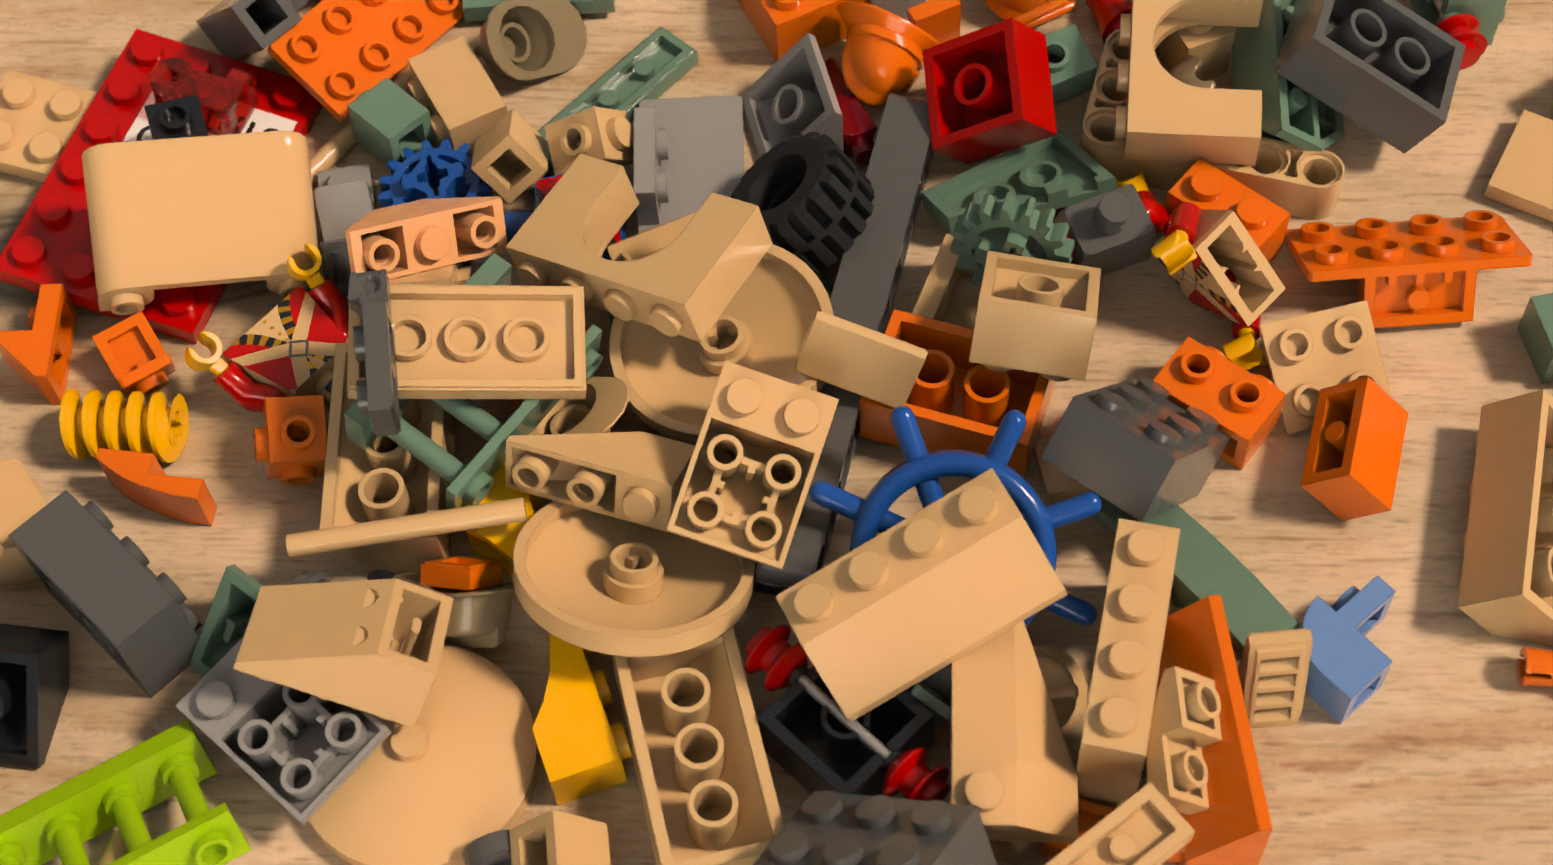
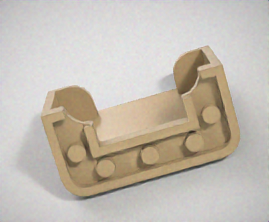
[82,131,321,315]

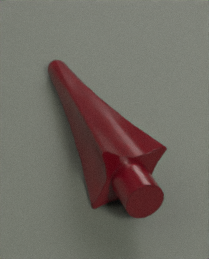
[825,58,878,166]

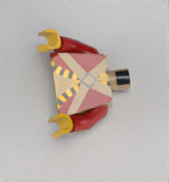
[1151,202,1286,371]
[184,243,349,413]

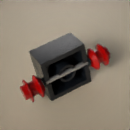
[745,624,950,801]

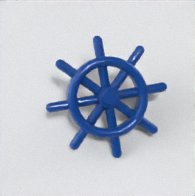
[809,405,1102,627]

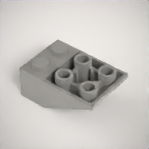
[175,636,392,825]

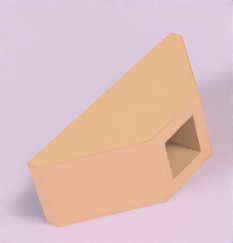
[345,196,508,279]

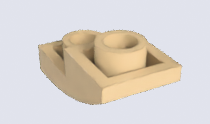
[1147,666,1222,815]

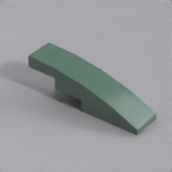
[1091,495,1299,655]

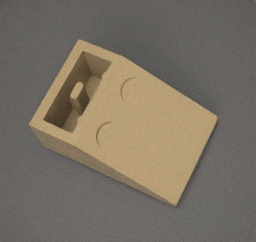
[666,360,839,570]
[233,578,454,728]

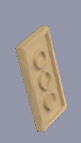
[347,284,586,399]

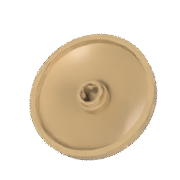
[609,244,834,445]
[513,501,755,657]
[308,645,540,865]

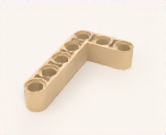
[1080,29,1345,220]

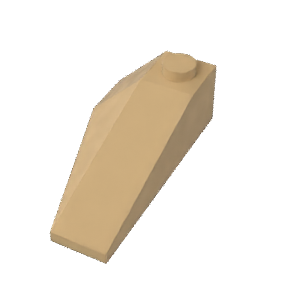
[949,621,1078,843]

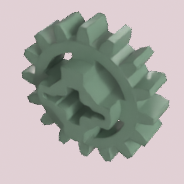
[950,192,1075,284]

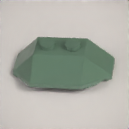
[1232,0,1345,151]

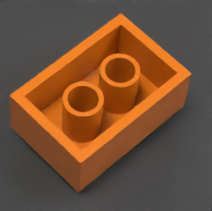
[859,309,1055,479]

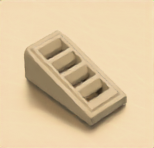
[1237,628,1313,729]

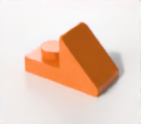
[0,284,78,405]

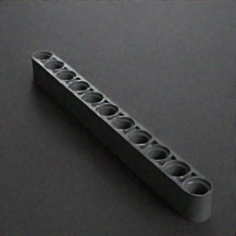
[756,93,934,588]

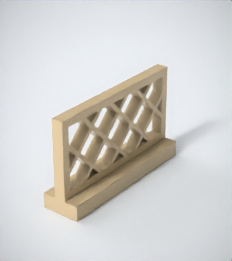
[1045,782,1195,865]

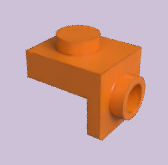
[92,311,175,397]

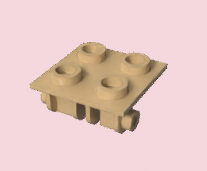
[1258,300,1392,435]

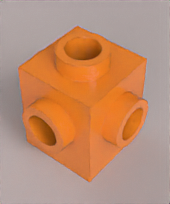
[253,395,329,486]

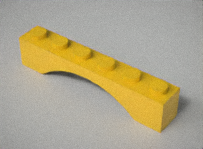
[450,463,632,806]

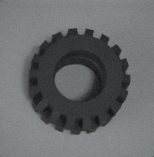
[730,132,875,274]

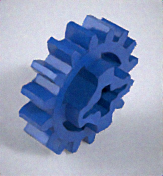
[378,138,494,208]

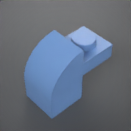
[1300,575,1396,724]

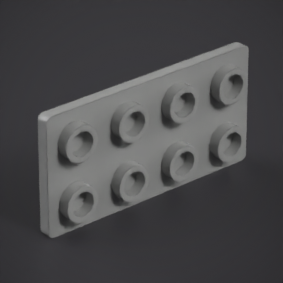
[633,95,744,233]

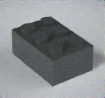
[1274,0,1466,154]
[1041,377,1231,522]
[8,490,202,698]
[753,790,997,865]

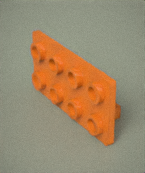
[268,0,464,122]
[1285,210,1533,328]

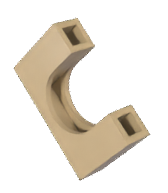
[1114,0,1264,166]
[506,153,773,342]
[1076,518,1181,808]

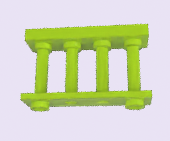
[0,719,251,865]

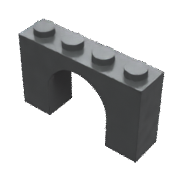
[196,0,310,60]

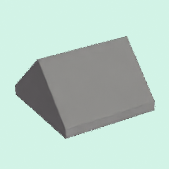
[741,33,844,157]

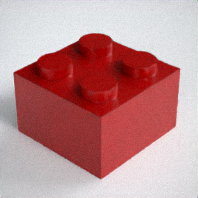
[922,17,1057,165]

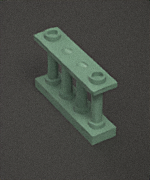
[344,253,603,509]

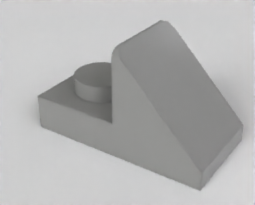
[314,163,377,241]

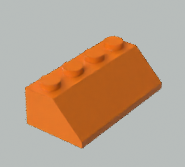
[1154,594,1273,865]

